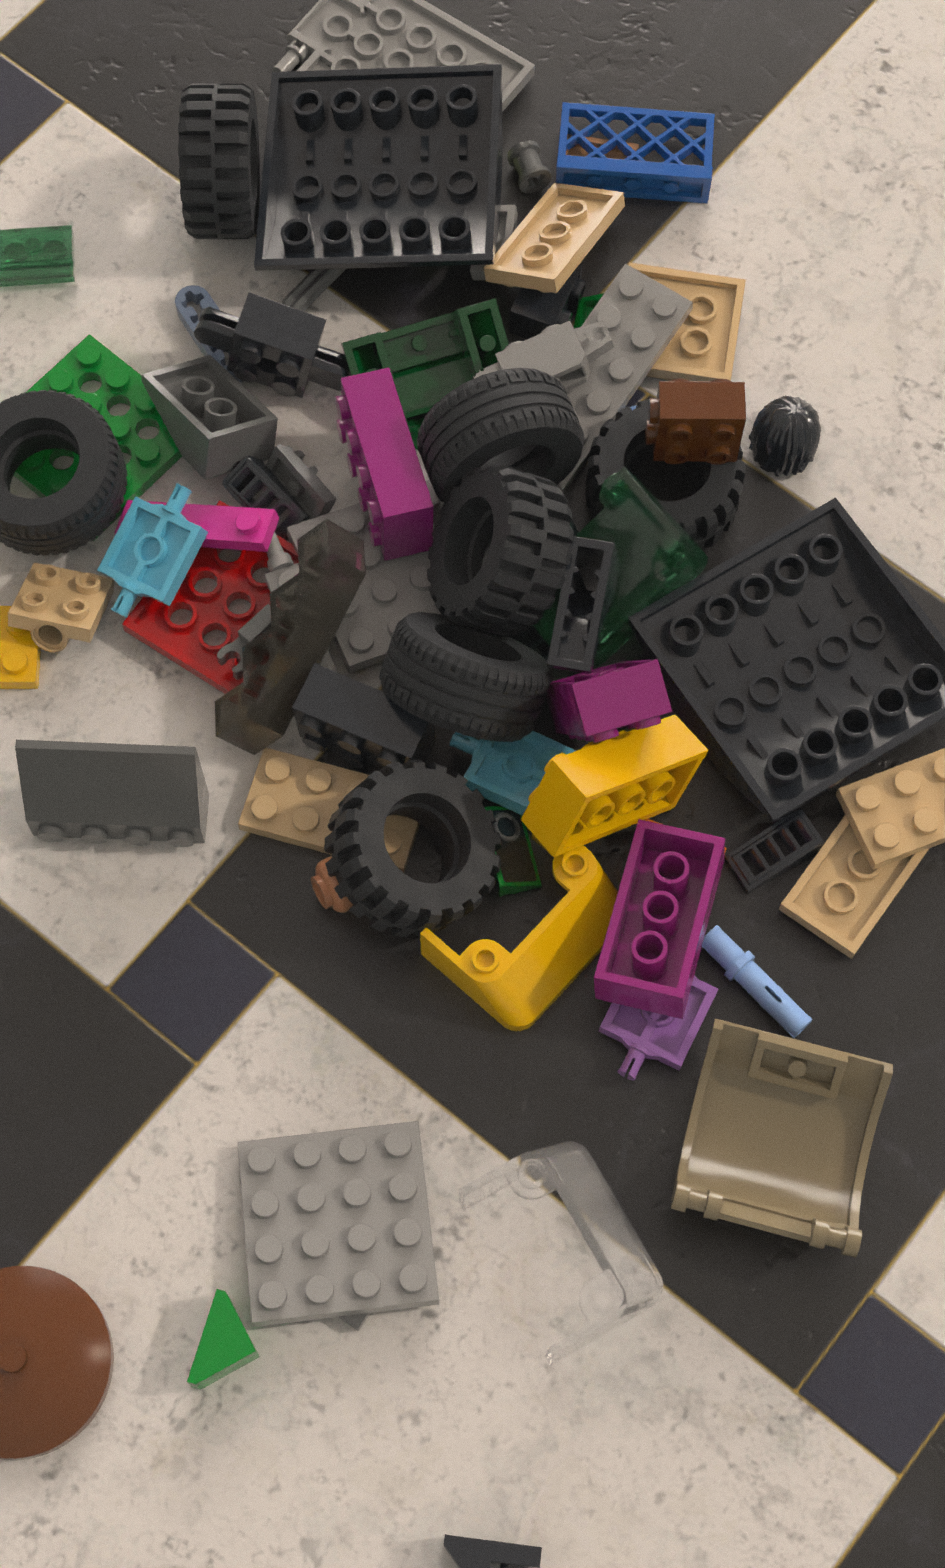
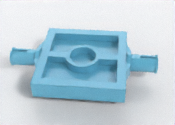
[97,483,208,618]
[450,731,576,816]

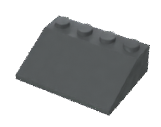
[15,739,209,847]

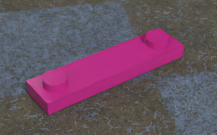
[114,500,279,552]

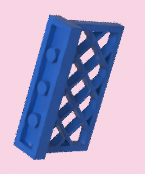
[556,102,715,204]

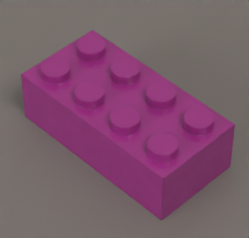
[335,368,434,561]
[546,659,672,743]
[594,819,725,1019]

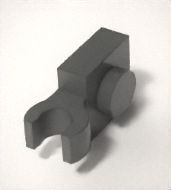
[217,604,283,680]

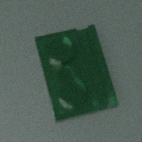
[0,225,75,287]

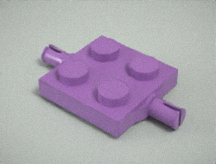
[599,975,718,1081]

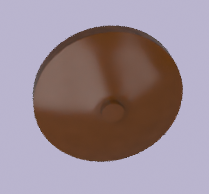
[0,1266,114,1460]

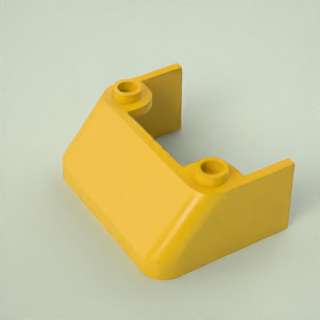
[420,833,618,1031]

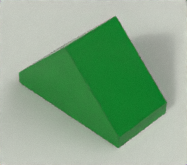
[187,1289,260,1390]

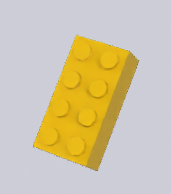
[521,714,708,857]

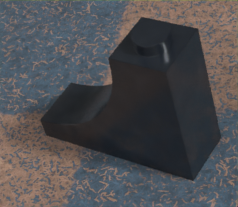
[547,536,621,674]

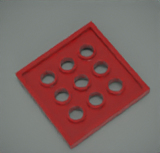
[122,500,306,716]

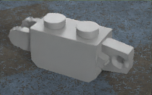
[473,320,614,391]

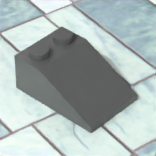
[141,355,278,480]

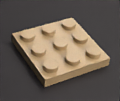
[629,262,746,382]

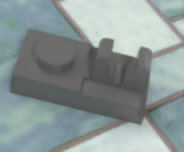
[266,444,337,520]

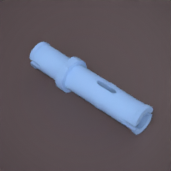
[702,925,813,1039]

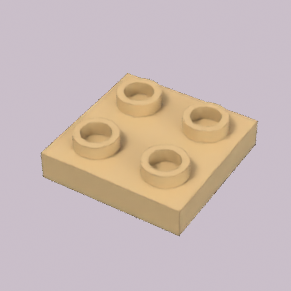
[8,563,114,652]

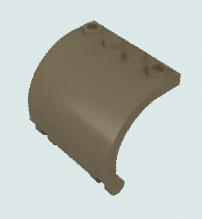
[671,1018,893,1258]

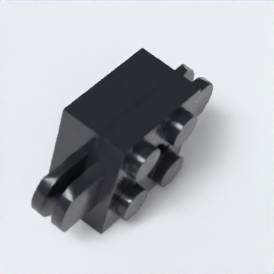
[194,292,350,398]

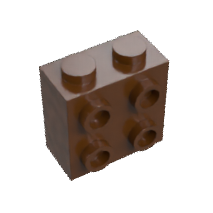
[645,378,746,465]

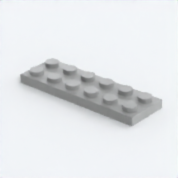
[557,263,693,494]

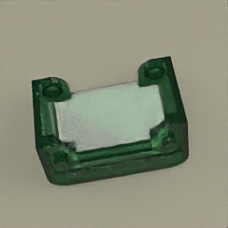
[533,467,708,669]

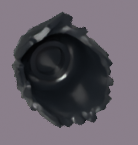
[749,395,821,477]

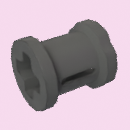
[507,140,552,194]

